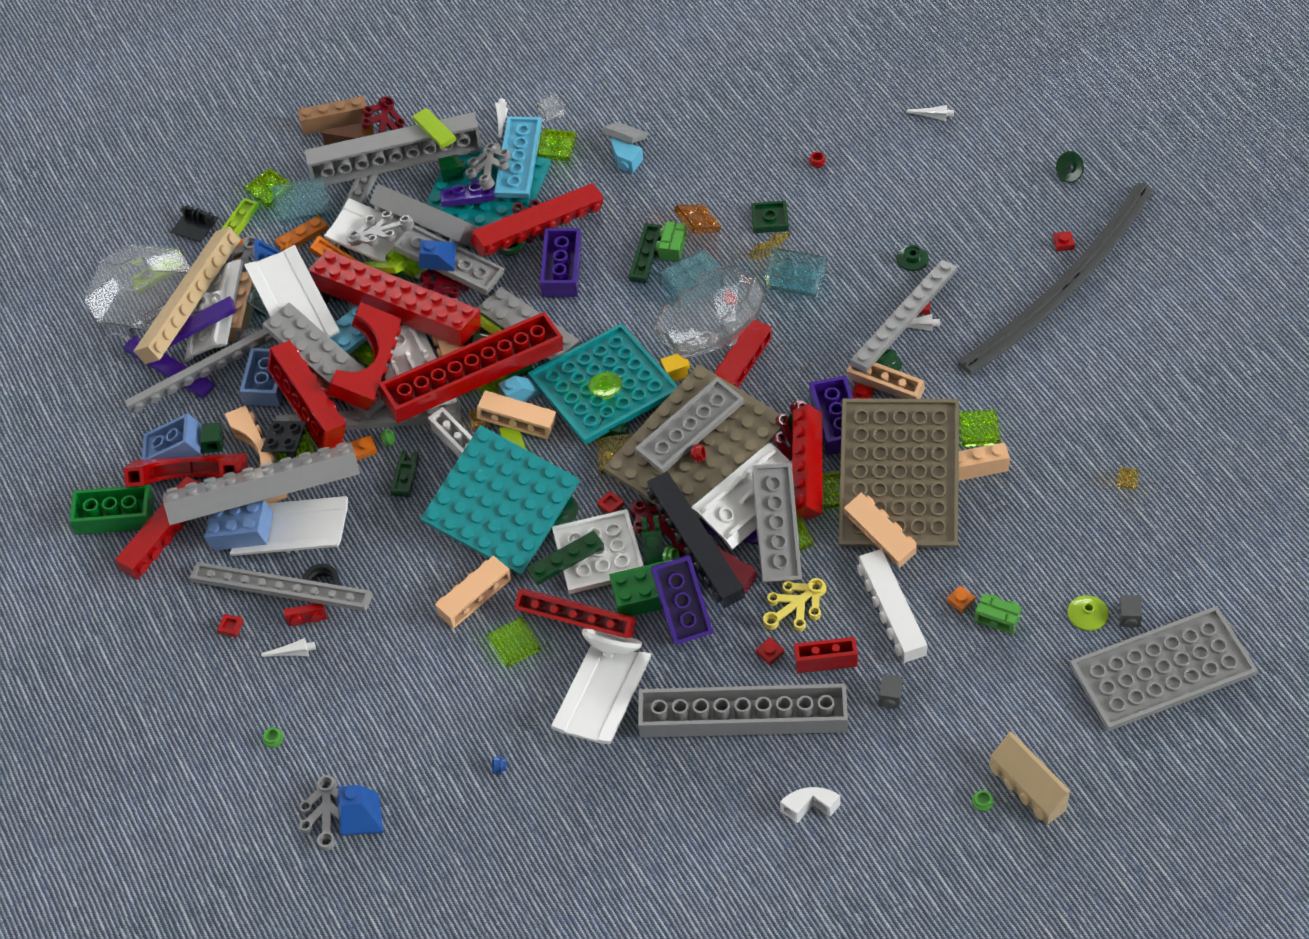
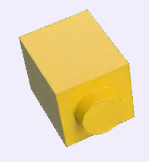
[660,352,690,382]

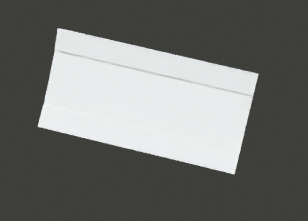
[324,198,427,280]
[244,245,340,338]
[184,259,243,362]
[368,325,457,409]
[691,443,791,551]
[230,496,348,556]
[551,646,651,744]

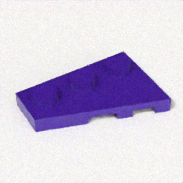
[441,174,494,207]

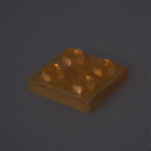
[674,204,722,233]

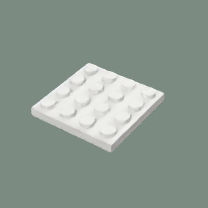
[552,509,644,594]

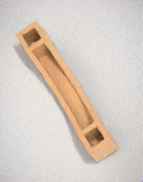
[225,405,287,503]

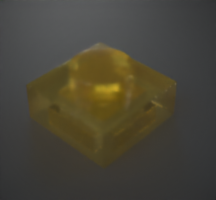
[469,410,491,430]
[1117,467,1139,489]

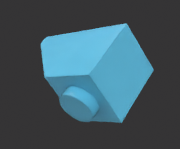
[611,137,643,173]
[498,376,542,402]

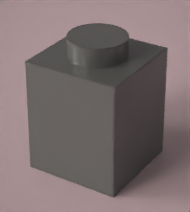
[1119,595,1142,628]
[879,674,903,709]

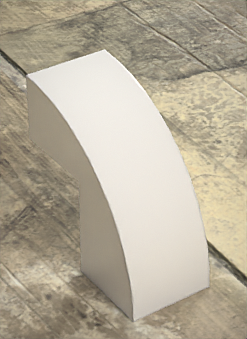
[780,787,840,823]

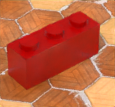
[794,637,858,674]

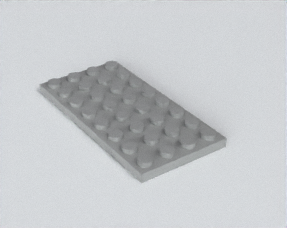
[1069,606,1258,731]

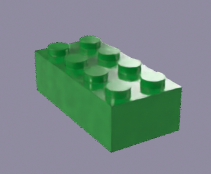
[70,484,154,535]
[609,557,680,616]

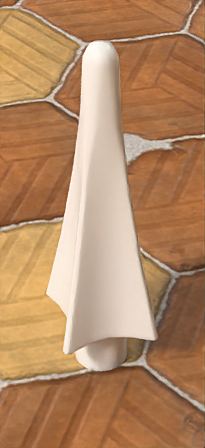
[495,98,508,138]
[906,105,954,122]
[908,314,940,332]
[261,638,316,657]

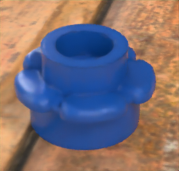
[492,755,506,775]

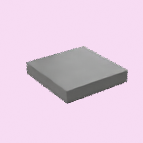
[602,122,648,144]

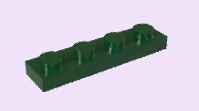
[628,223,662,283]
[527,530,604,586]

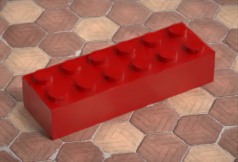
[267,340,346,449]

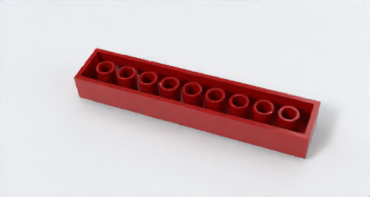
[308,250,481,347]
[379,311,563,423]

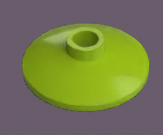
[1067,595,1109,631]

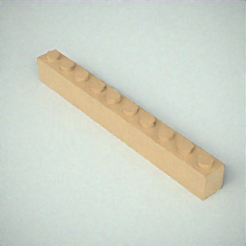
[134,227,241,364]

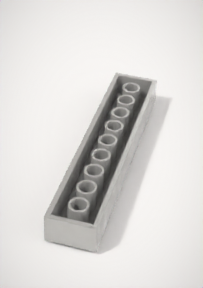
[304,112,483,188]
[163,442,360,525]
[638,684,848,738]

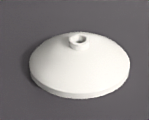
[582,629,642,658]

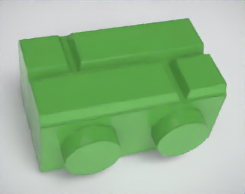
[656,221,687,262]
[974,594,1022,635]

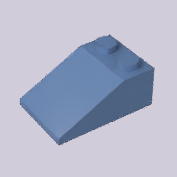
[142,413,201,459]

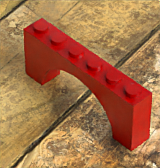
[326,302,402,411]
[123,453,248,487]

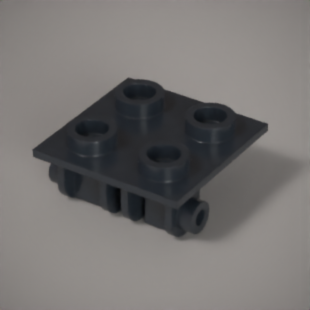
[171,205,219,243]
[261,421,307,459]

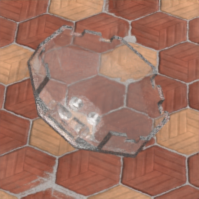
[84,243,191,339]
[653,264,766,359]

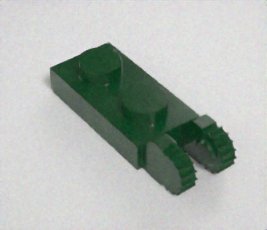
[390,450,419,497]
[641,515,663,565]

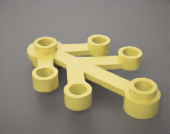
[763,578,826,632]

